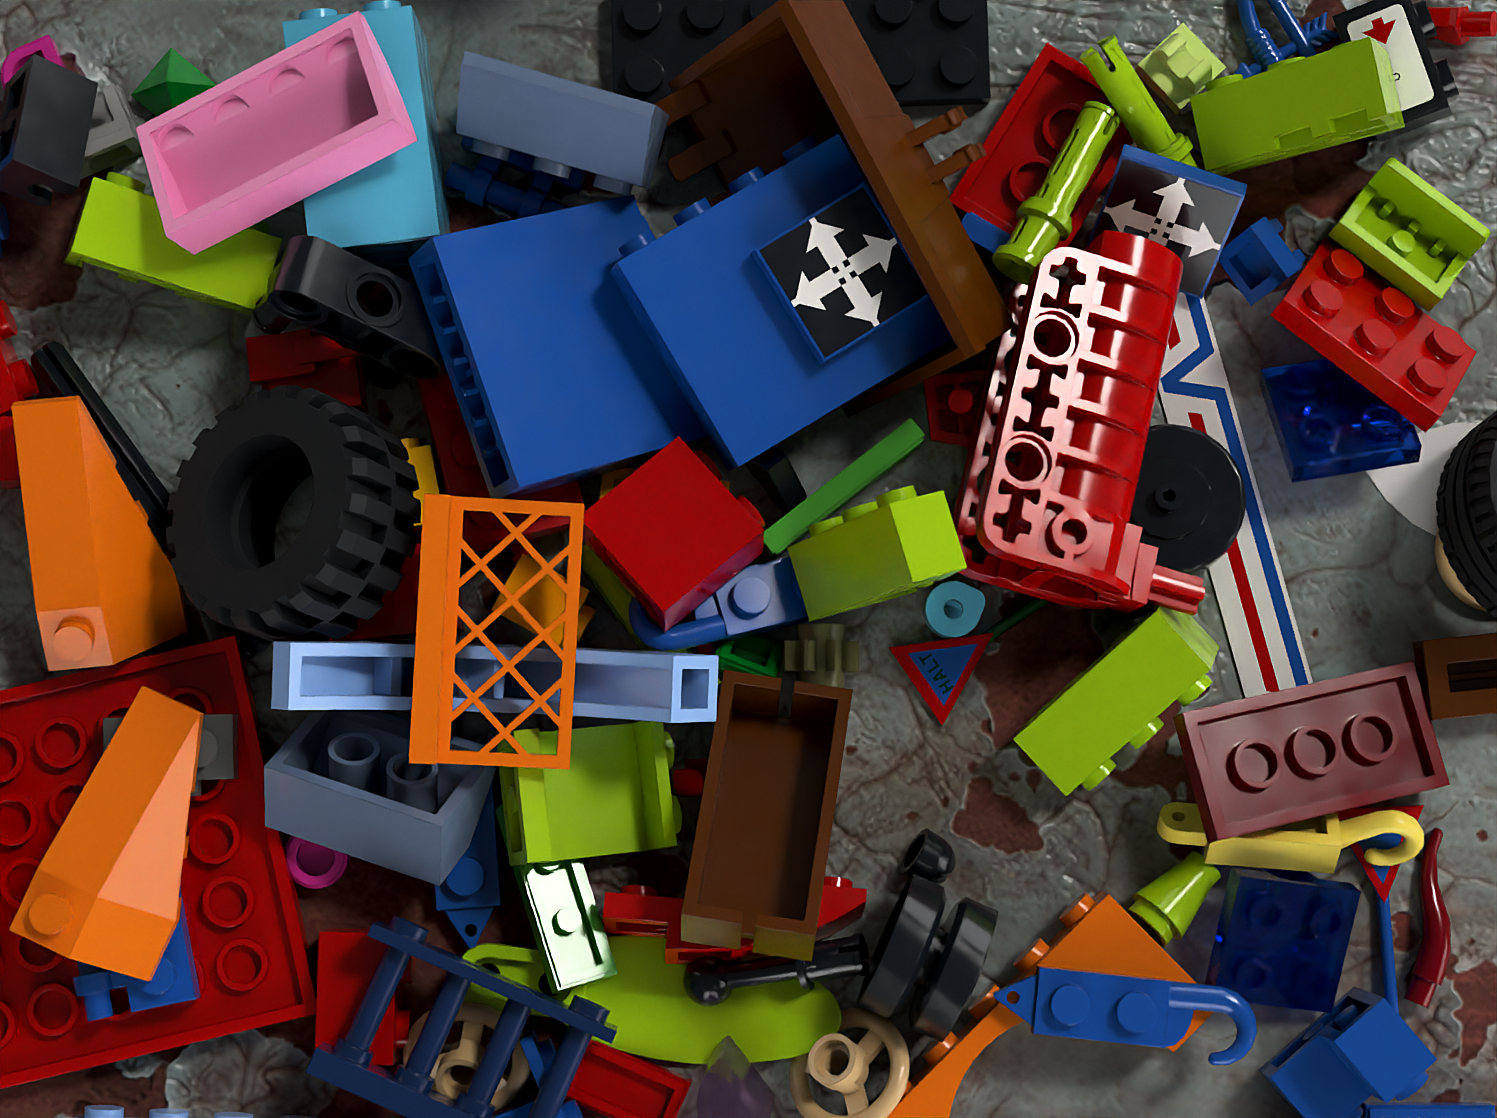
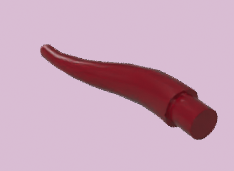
[1404,828,1451,1008]

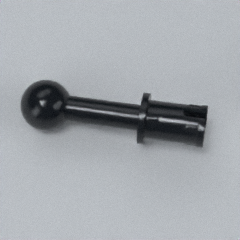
[683,933,869,1006]

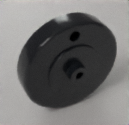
[1129,424,1246,575]

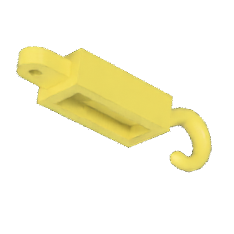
[1156,802,1424,874]

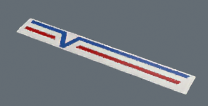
[1158,292,1313,698]

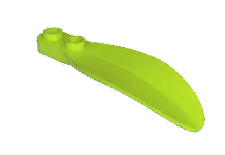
[461,934,842,1065]

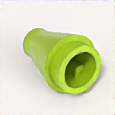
[1127,851,1221,947]

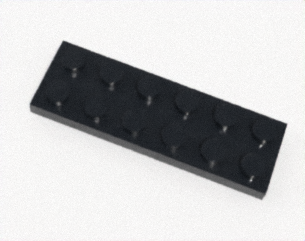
[611,0,991,107]

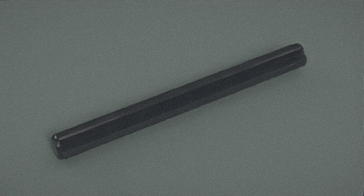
[30,341,272,659]

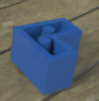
[1258,987,1437,1118]

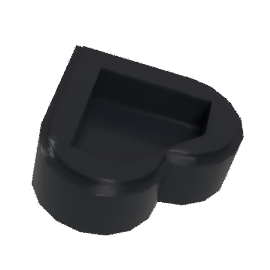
[744,446,807,514]

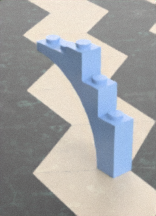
[271,640,719,723]

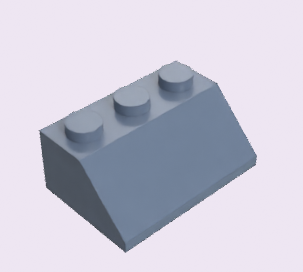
[456,51,669,197]
[264,710,497,886]

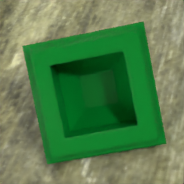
[131,48,216,117]
[715,634,783,677]

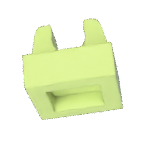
[1135,23,1226,115]

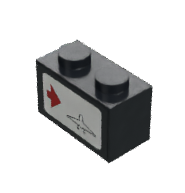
[1332,0,1459,142]

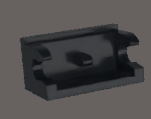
[0,54,98,206]

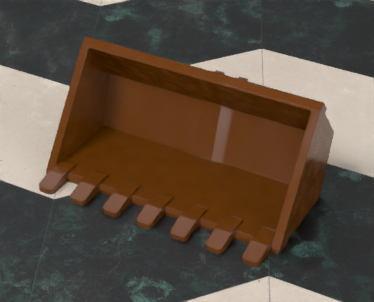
[654,0,1016,423]

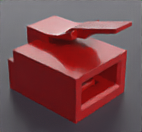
[245,328,369,412]

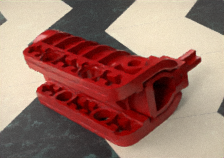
[952,230,1206,616]

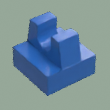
[1218,217,1307,306]

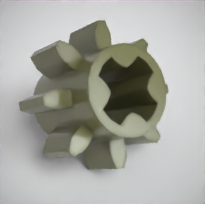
[783,623,859,688]

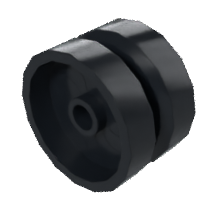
[856,873,999,1042]

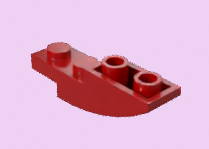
[602,876,867,964]

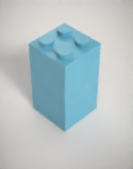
[282,0,451,268]

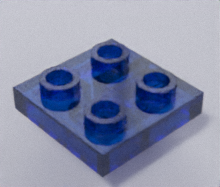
[1260,358,1422,483]
[1204,868,1361,1013]

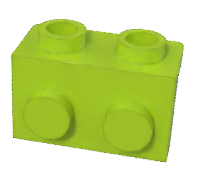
[1328,157,1491,312]

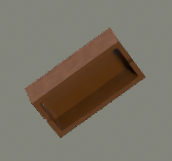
[681,670,853,962]

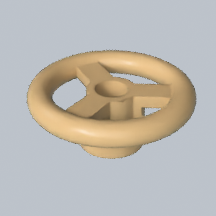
[403,1001,531,1111]
[789,1008,910,1118]

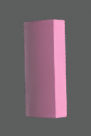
[136,11,418,255]

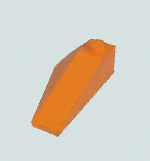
[11,395,189,672]
[9,686,204,981]

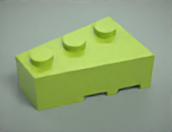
[1189,36,1405,176]
[63,172,282,316]
[787,485,967,621]
[1013,605,1220,796]

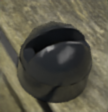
[900,828,956,884]

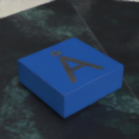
[961,212,1011,274]

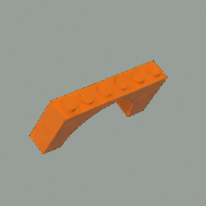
[887,891,1214,1118]

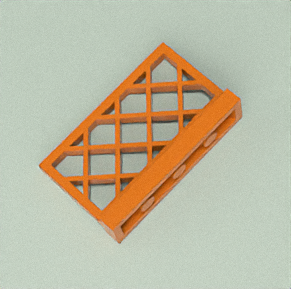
[408,493,584,770]

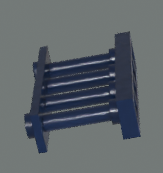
[305,915,617,1118]

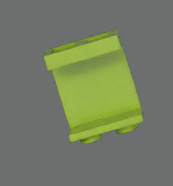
[496,720,682,866]

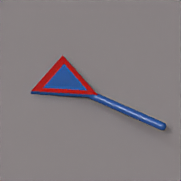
[1338,805,1424,1014]

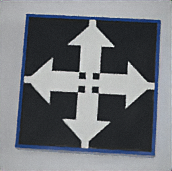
[1085,144,1247,299]
[751,183,930,364]

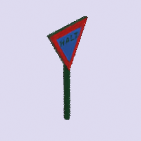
[888,597,1051,726]

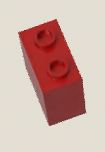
[583,436,765,633]

